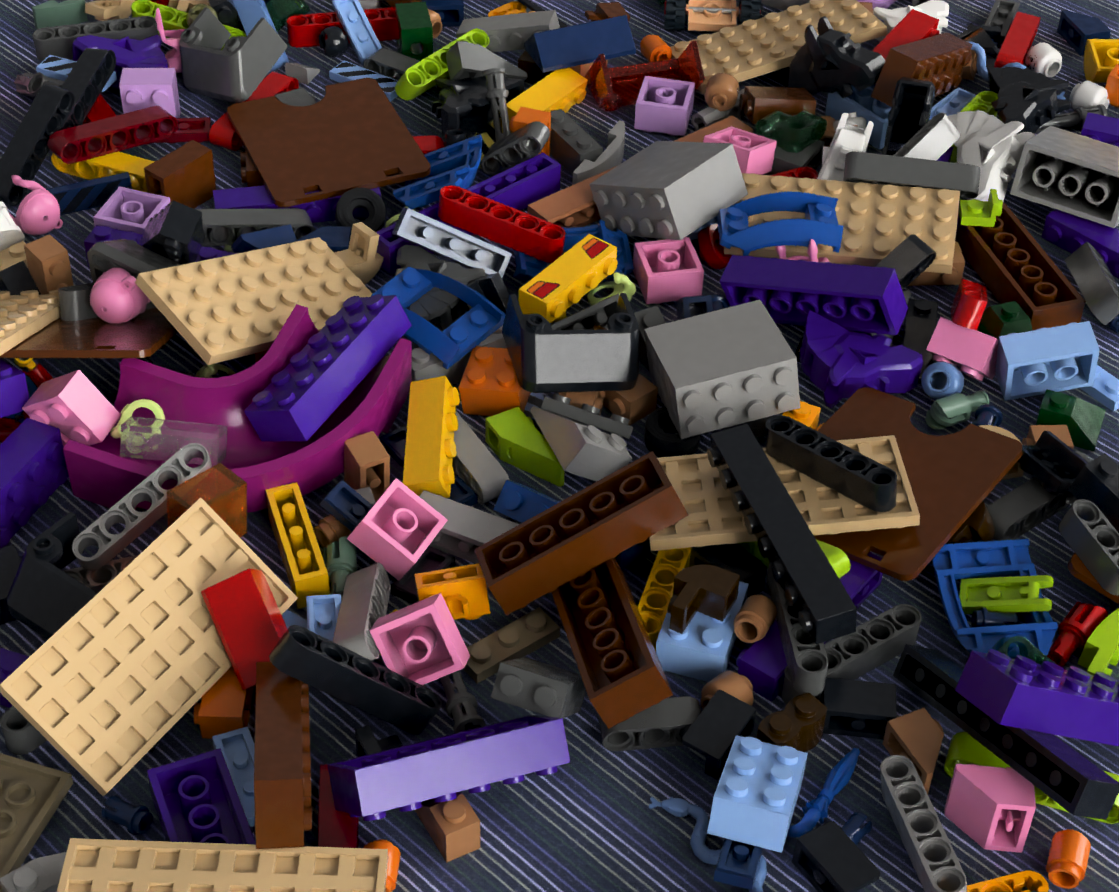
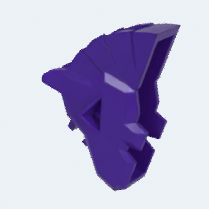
[73,35,168,90]
[799,310,923,408]

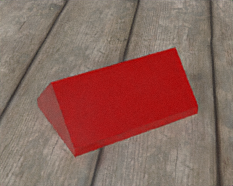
[201,568,287,691]

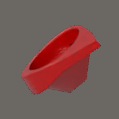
[698,223,742,269]

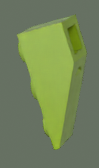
[485,407,565,487]

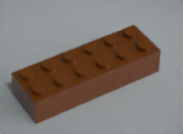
[871,32,973,107]
[955,202,1086,330]
[474,451,688,615]
[552,558,673,729]
[254,662,312,849]

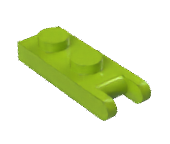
[959,575,1054,614]

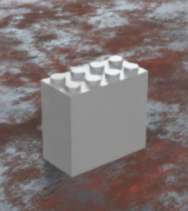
[1010,126,1119,228]
[589,141,748,240]
[644,300,800,439]

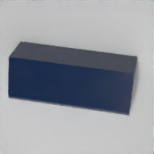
[524,15,636,73]

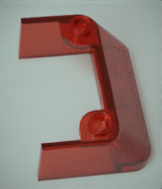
[585,41,705,112]

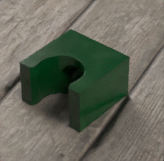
[395,1,433,61]

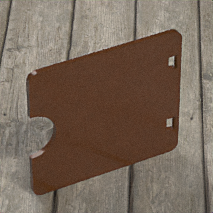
[227,78,431,207]
[0,308,178,358]
[814,387,1022,581]

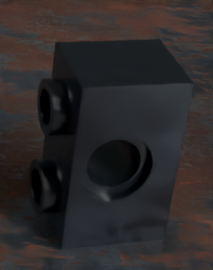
[689,543,767,598]

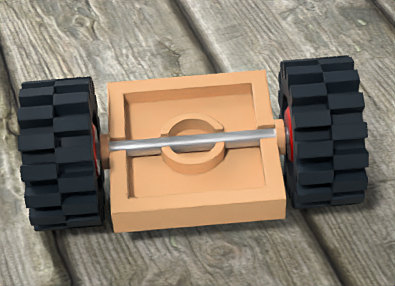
[664,0,761,32]

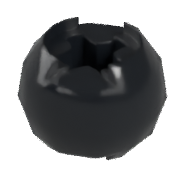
[319,26,348,57]

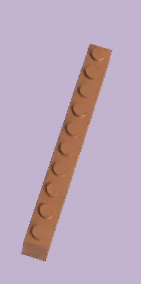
[527,115,753,228]

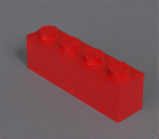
[872,9,939,60]

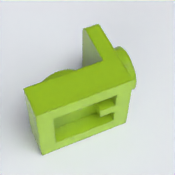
[958,189,1003,227]

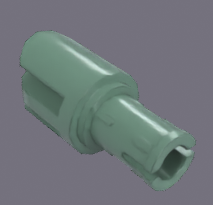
[925,390,990,430]
[323,536,357,600]

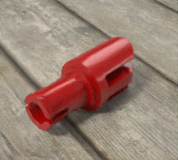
[1046,601,1108,667]

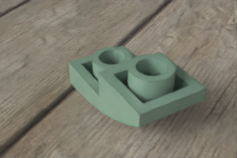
[32,0,88,29]

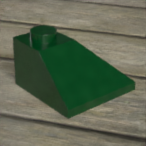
[977,301,1033,340]
[1036,389,1106,451]

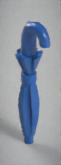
[787,748,860,838]

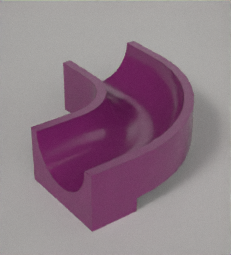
[63,304,412,516]

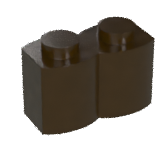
[757,693,828,752]

